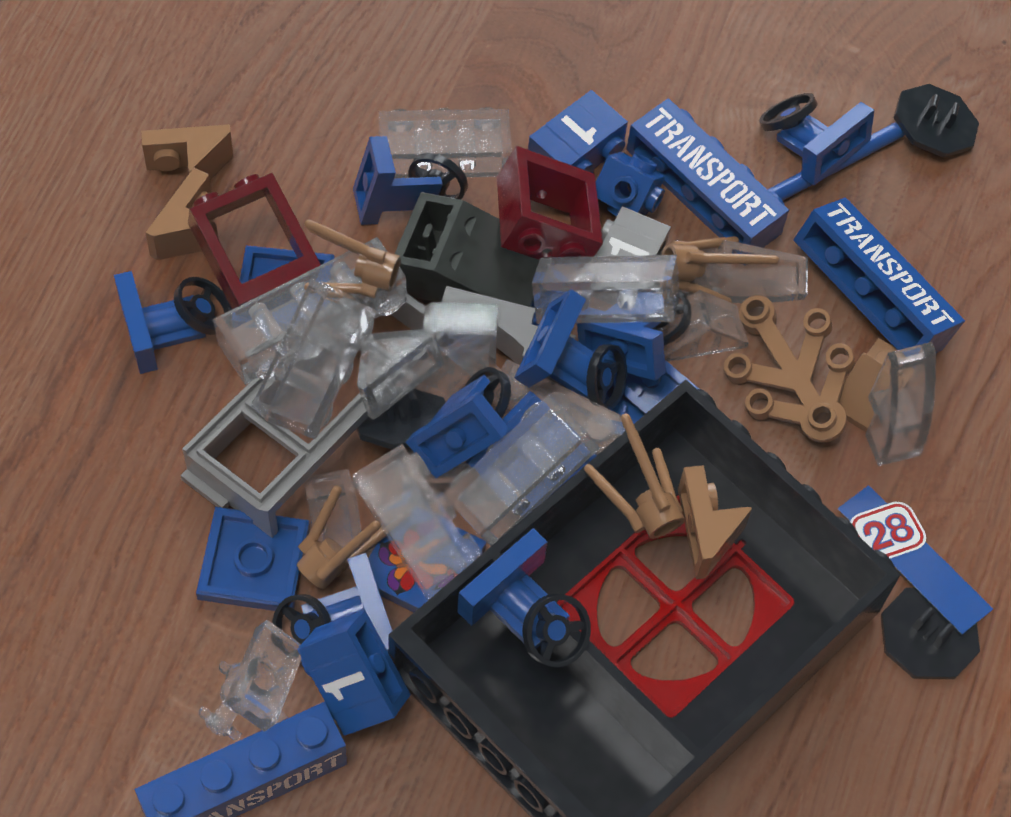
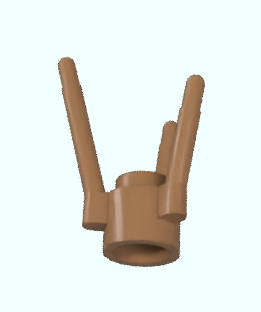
[304,219,401,299]
[660,236,779,306]
[584,413,685,539]
[297,485,411,589]

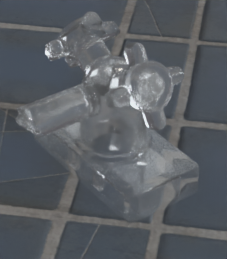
[199,620,301,740]

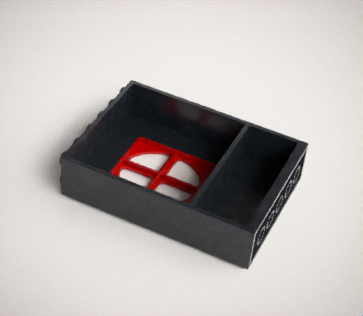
[388,380,901,817]

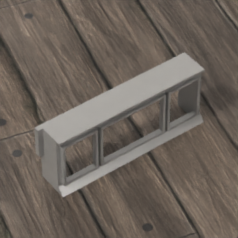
[180,277,460,538]

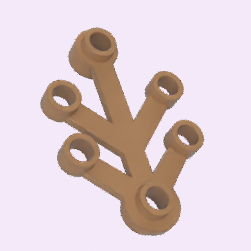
[724,295,855,442]

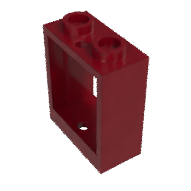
[497,146,603,274]
[188,173,322,317]

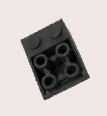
[395,192,551,307]

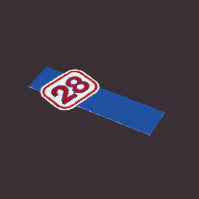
[837,485,993,634]

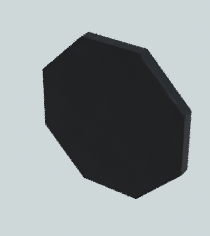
[893,84,979,158]
[357,387,446,450]
[881,588,980,679]

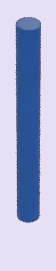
[767,122,905,200]

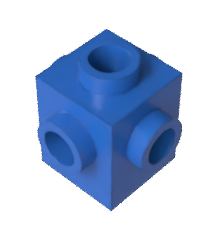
[596,152,666,216]

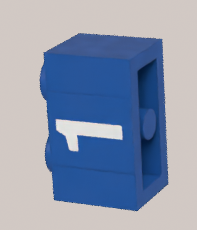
[528,90,628,173]
[297,609,411,736]

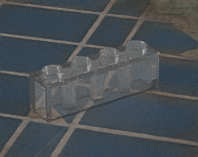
[213,237,407,385]

